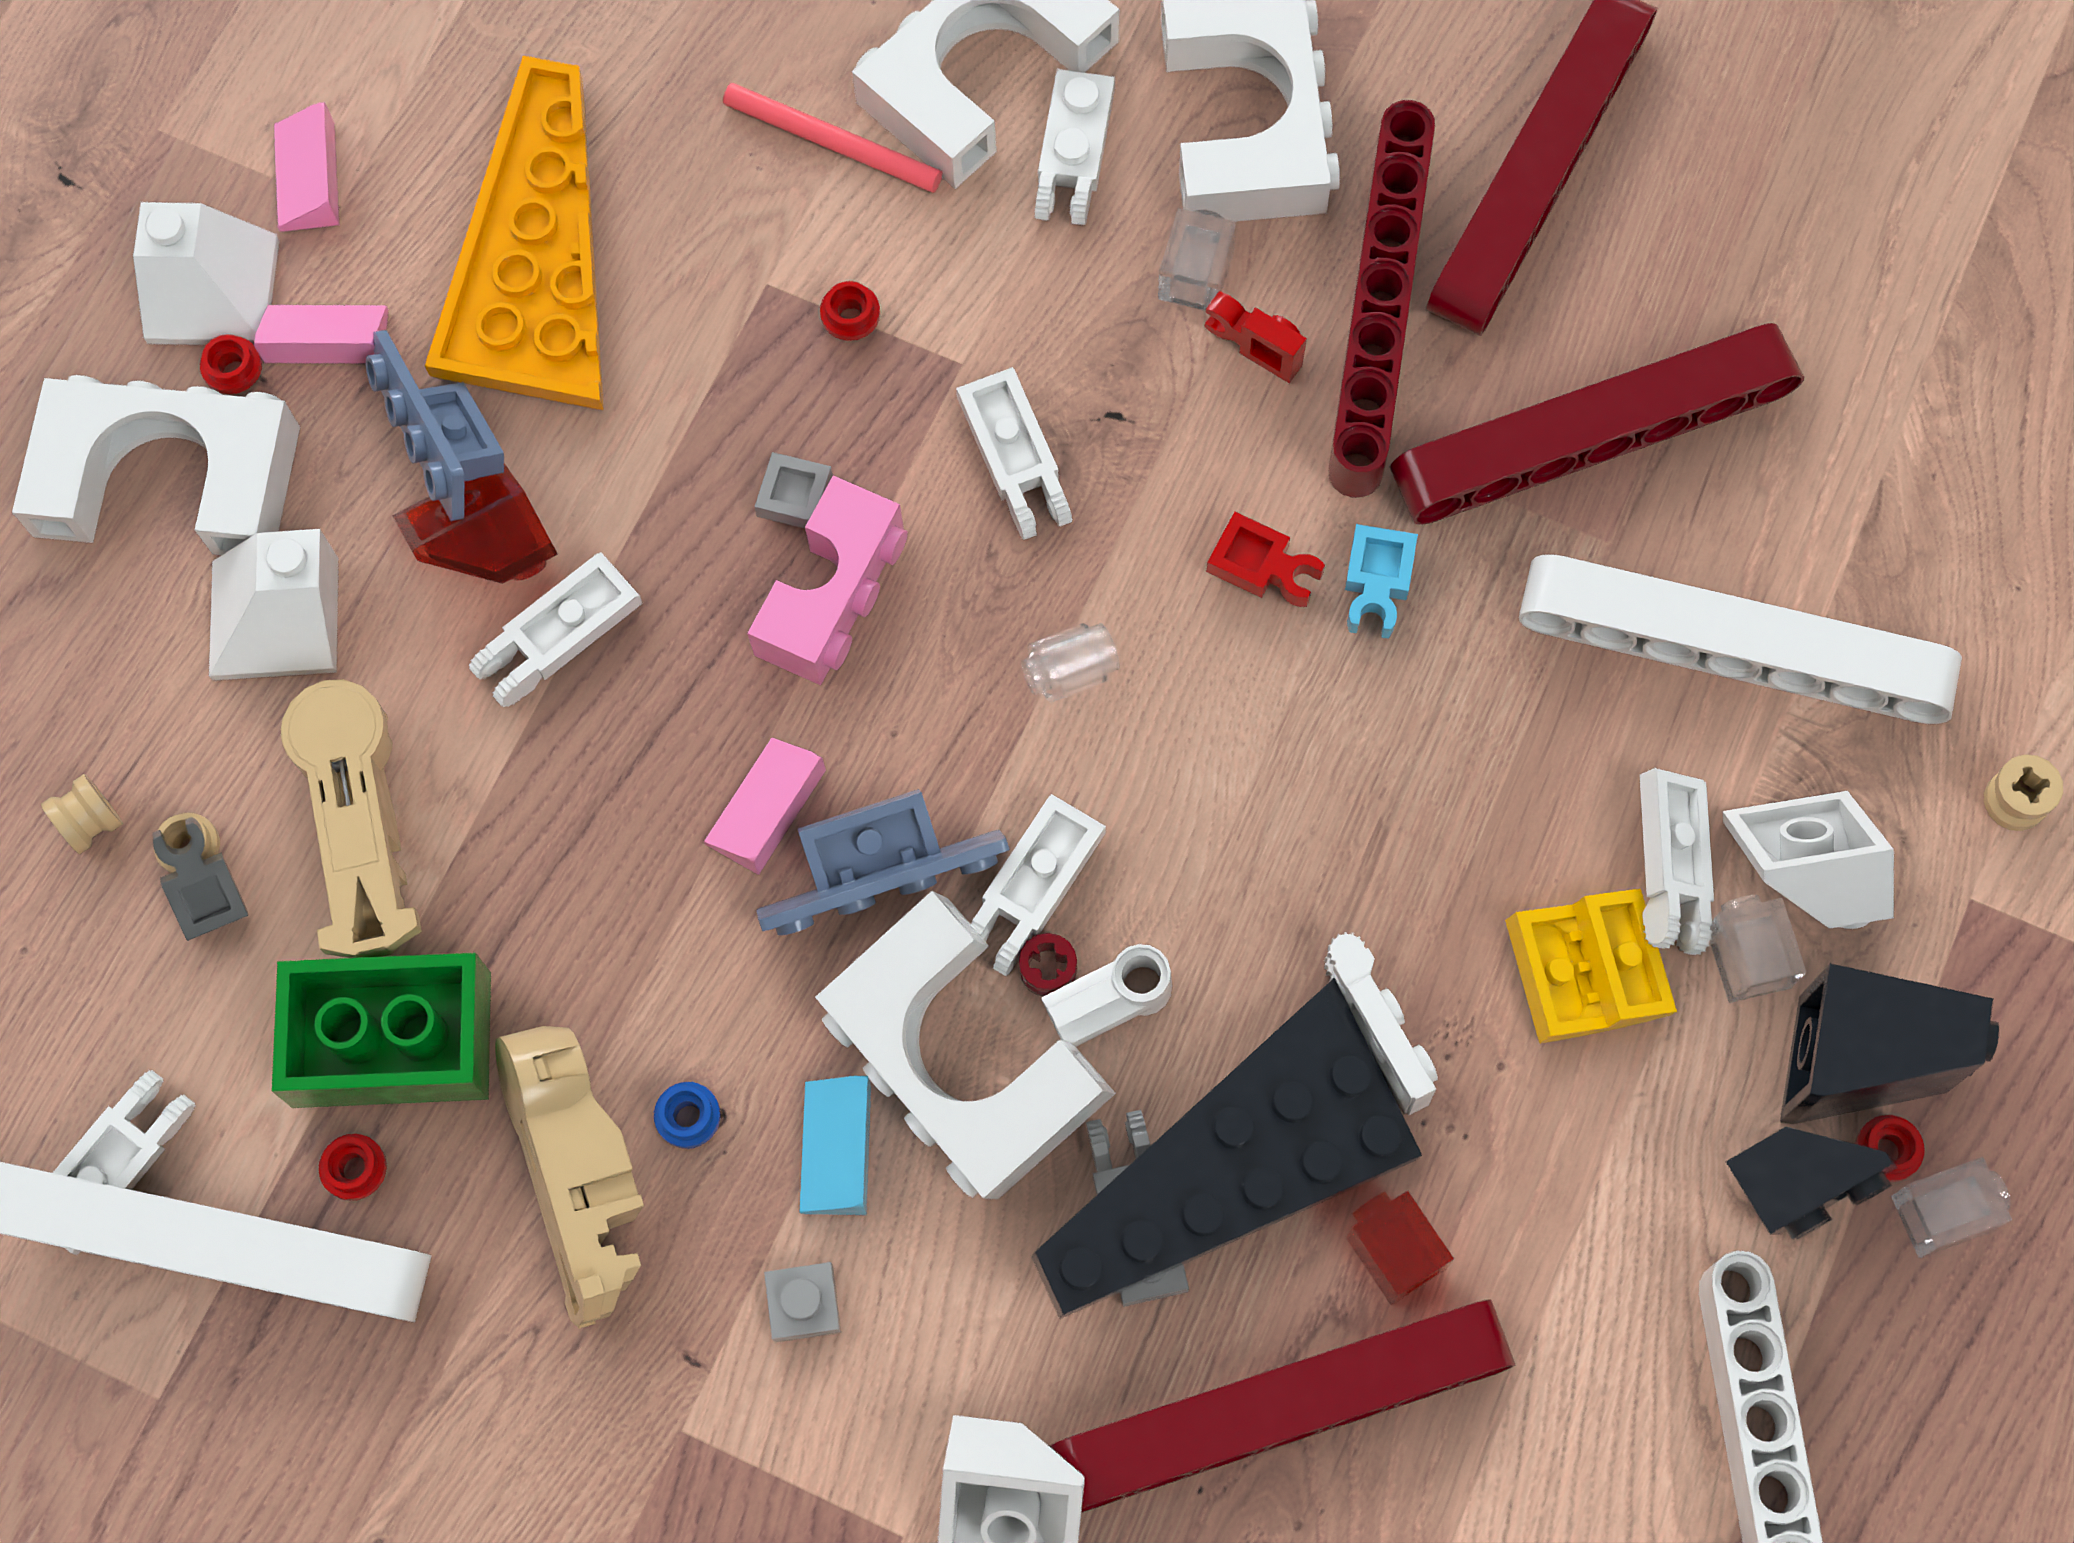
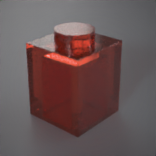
[1346,1190,1454,1306]

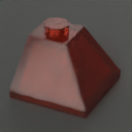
[392,463,558,584]

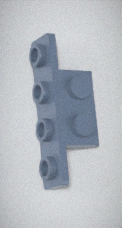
[366,330,504,521]
[756,789,1010,936]

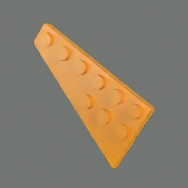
[425,56,604,411]

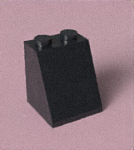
[1780,963,1999,1124]

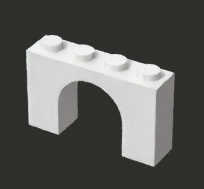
[852,0,1119,189]
[1161,0,1340,226]
[12,375,300,555]
[815,891,1116,1199]

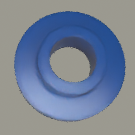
[654,1082,721,1149]

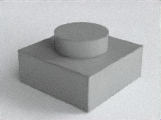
[754,452,833,528]
[764,1262,841,1343]

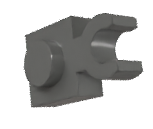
[153,817,249,941]

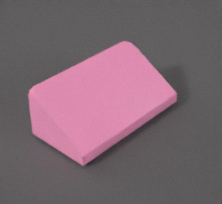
[274,102,339,232]
[254,305,388,363]
[704,738,826,875]

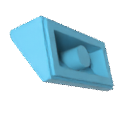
[800,1076,871,1215]

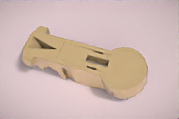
[281,679,422,958]
[495,1026,644,1328]

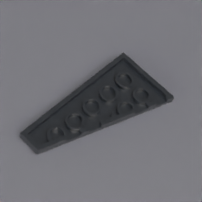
[1032,977,1422,1319]

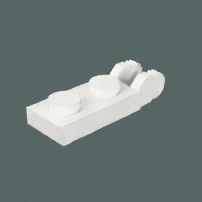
[1035,69,1115,225]
[956,367,1072,540]
[469,552,643,707]
[1640,768,1714,955]
[971,794,1106,976]
[1324,932,1438,1115]
[53,1070,196,1255]

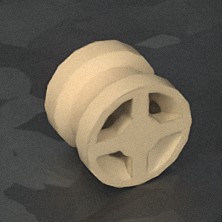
[1984,754,2063,831]
[41,774,123,854]

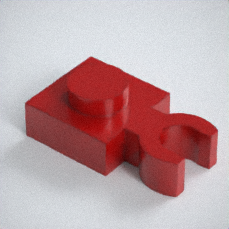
[1204,291,1307,384]
[1206,511,1325,607]

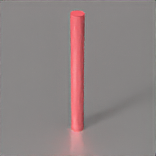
[723,83,942,193]

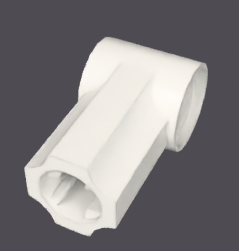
[1041,944,1172,1047]

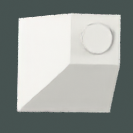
[133,202,279,345]
[209,529,338,681]
[1723,791,1894,929]
[938,1415,1085,1543]

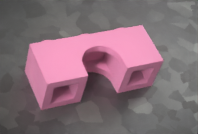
[747,476,908,685]

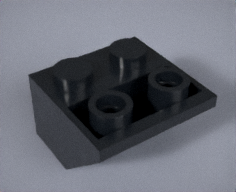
[1726,1127,1898,1240]

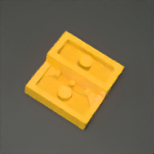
[1505,888,1677,1044]

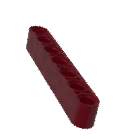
[1426,0,1658,336]
[1328,100,1435,498]
[1390,323,1804,525]
[1049,1299,1516,1512]

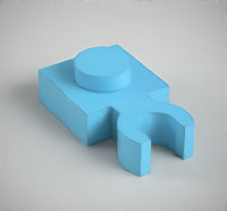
[1345,524,1418,639]

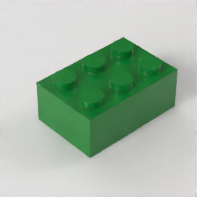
[272,953,491,1108]

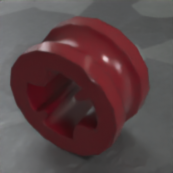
[1019,933,1077,997]

